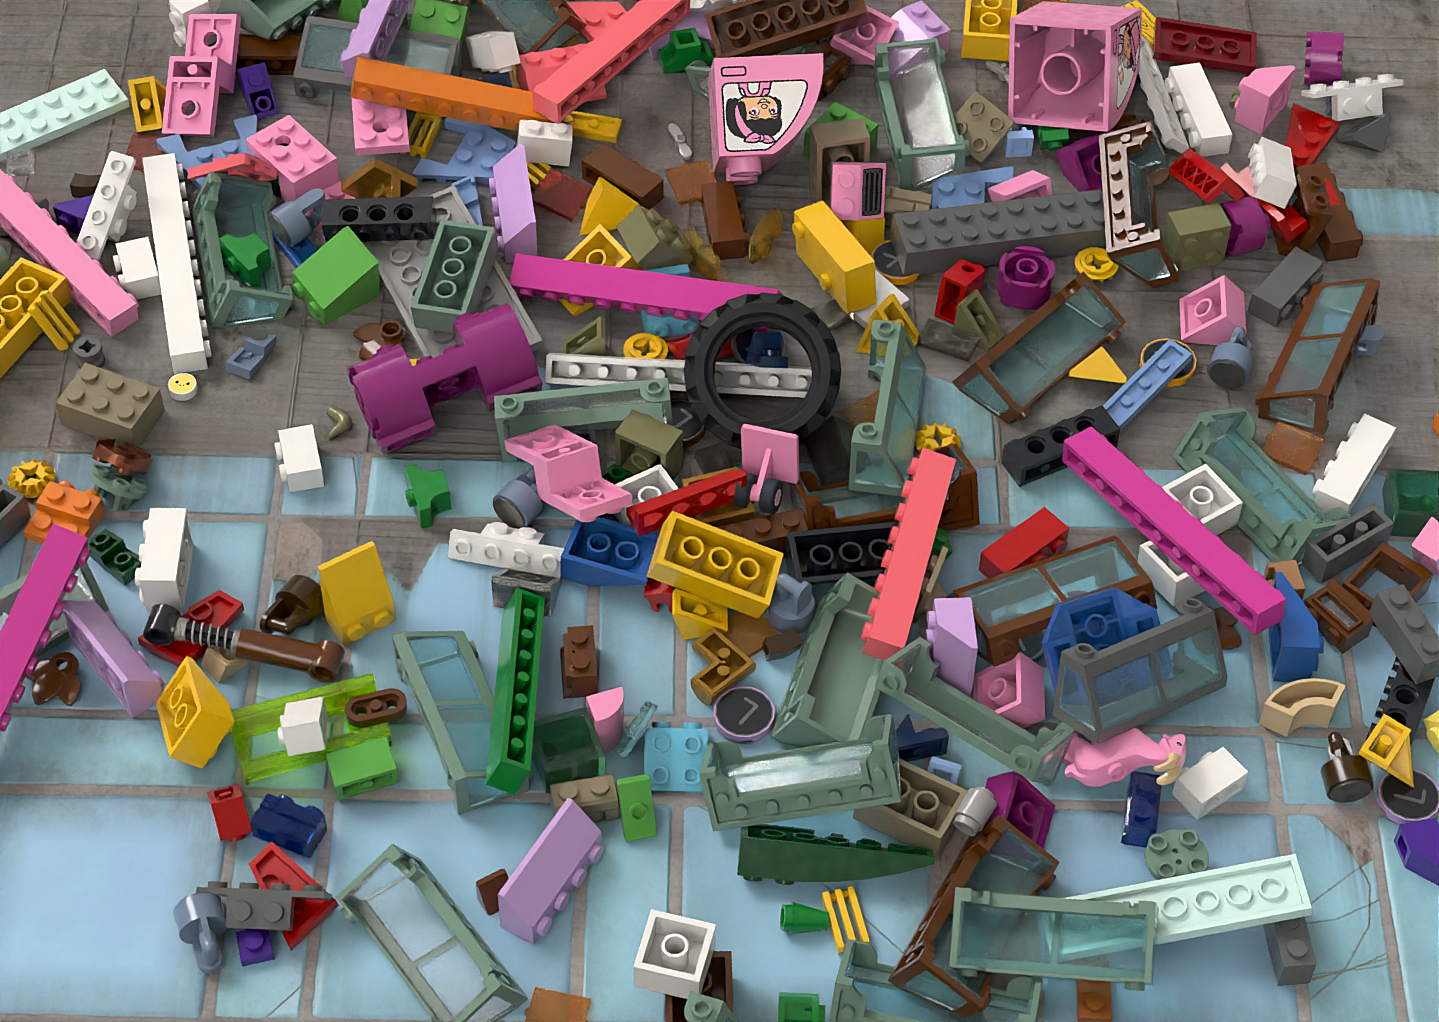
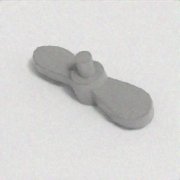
[986,60,1009,85]
[668,123,692,160]

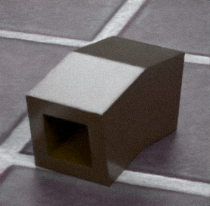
[70,173,101,198]
[762,627,804,661]

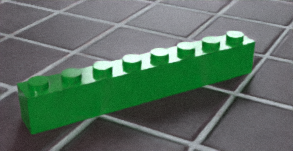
[485,587,545,795]

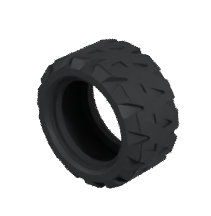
[684,292,842,449]

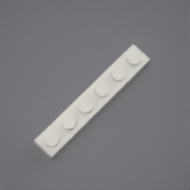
[1137,36,1189,154]

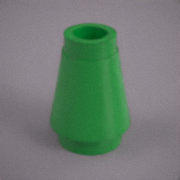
[780,902,829,934]

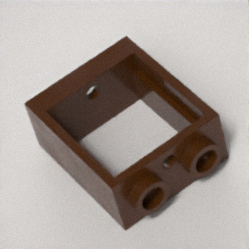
[1342,542,1433,627]

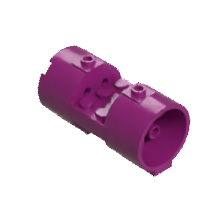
[346,303,542,455]

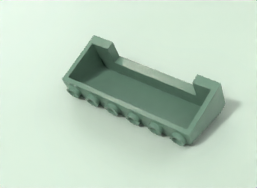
[216,0,334,41]
[771,573,885,747]

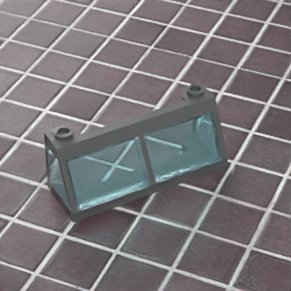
[293,16,462,119]
[1052,597,1227,744]

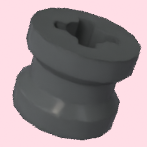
[73,336,105,369]

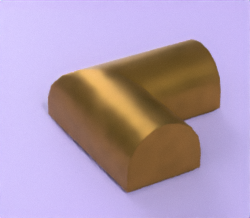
[690,627,756,705]

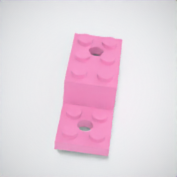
[162,14,241,137]
[352,98,410,156]
[245,115,355,239]
[504,424,633,522]

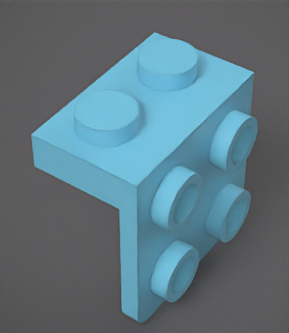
[644,722,708,792]

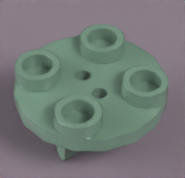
[89,464,149,512]
[1144,829,1209,880]

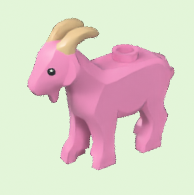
[1063,703,1187,787]

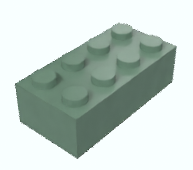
[411,219,498,333]

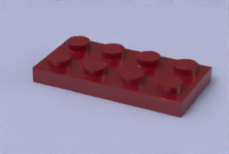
[1152,17,1257,74]

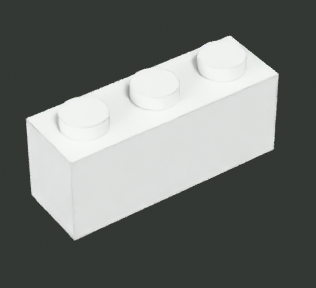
[465,31,521,73]

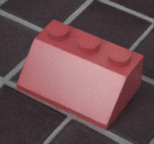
[516,43,607,102]

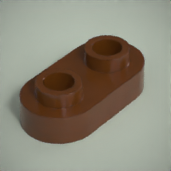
[345,688,407,728]

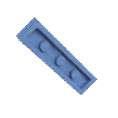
[1103,339,1192,432]

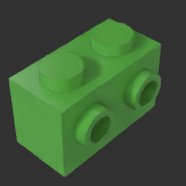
[325,736,399,800]

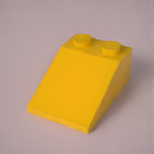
[559,224,645,317]
[317,541,396,645]
[156,656,234,769]

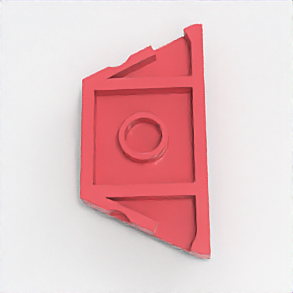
[566,2,627,42]
[187,153,277,187]

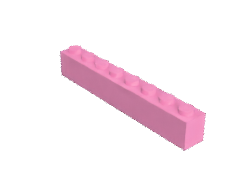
[0,169,139,337]

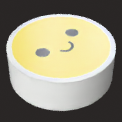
[168,373,198,401]

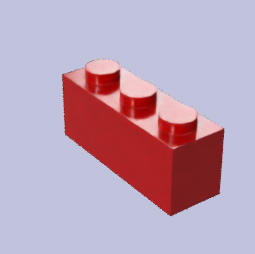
[978,507,1069,578]

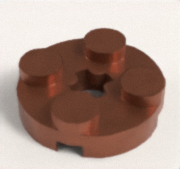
[92,437,153,476]

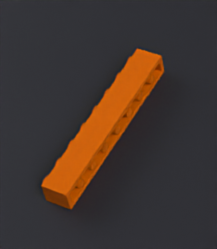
[350,56,564,131]

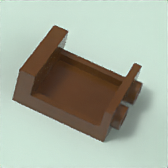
[1272,172,1333,256]

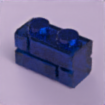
[1121,771,1162,848]
[250,793,327,858]

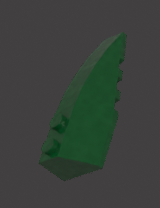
[737,824,934,885]

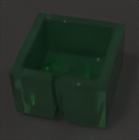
[1382,468,1439,537]
[532,707,606,794]

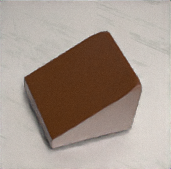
[475,869,509,915]

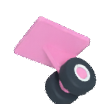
[734,424,799,515]

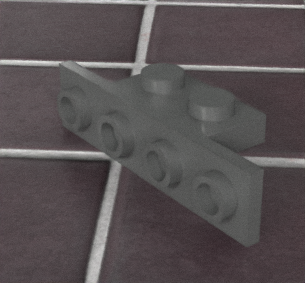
[196,881,333,931]

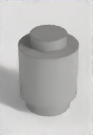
[953,787,997,836]

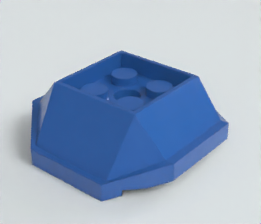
[1041,588,1172,709]

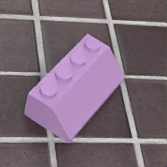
[340,0,411,78]
[489,144,538,263]
[62,600,164,718]
[498,798,604,945]

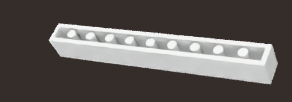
[142,153,212,374]
[545,353,812,398]

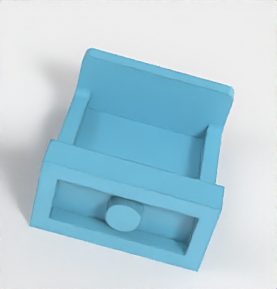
[639,264,700,338]

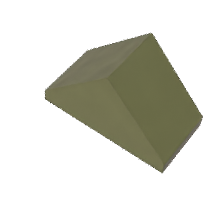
[954,289,1005,351]
[562,316,606,356]

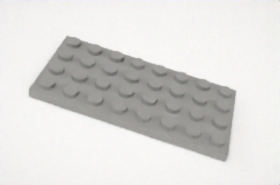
[362,186,544,358]

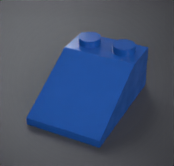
[560,517,659,586]
[1268,572,1324,682]

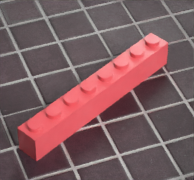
[533,0,690,124]
[860,448,956,664]

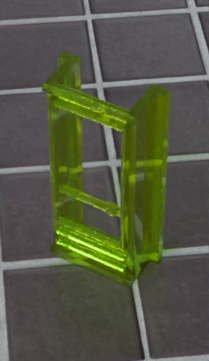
[231,673,392,785]

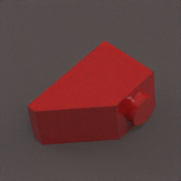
[207,784,252,842]

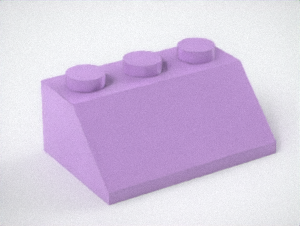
[925,597,978,697]

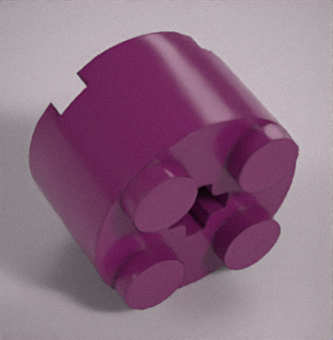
[1304,32,1344,84]
[1220,196,1271,256]
[997,246,1055,310]

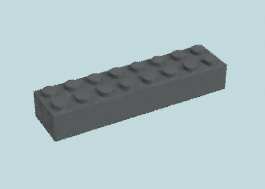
[890,189,1106,276]

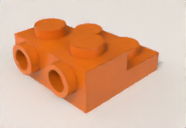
[23,480,106,544]

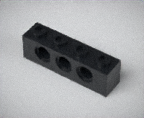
[321,196,437,242]
[1001,405,1120,487]
[1366,656,1435,747]

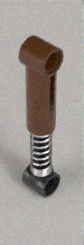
[143,604,345,683]

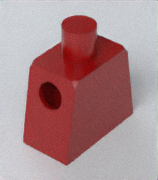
[934,260,986,325]

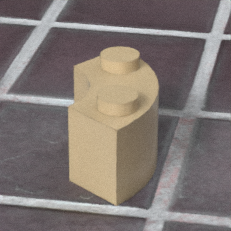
[1259,678,1346,737]

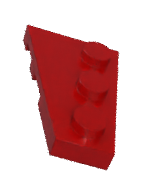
[1285,103,1340,172]
[138,590,244,667]
[248,842,339,951]

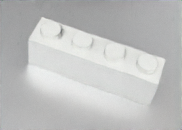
[1165,63,1233,157]
[1248,137,1296,209]
[1312,414,1396,514]

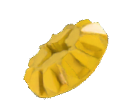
[1075,247,1118,283]
[623,333,668,359]
[915,421,961,453]
[7,458,55,498]

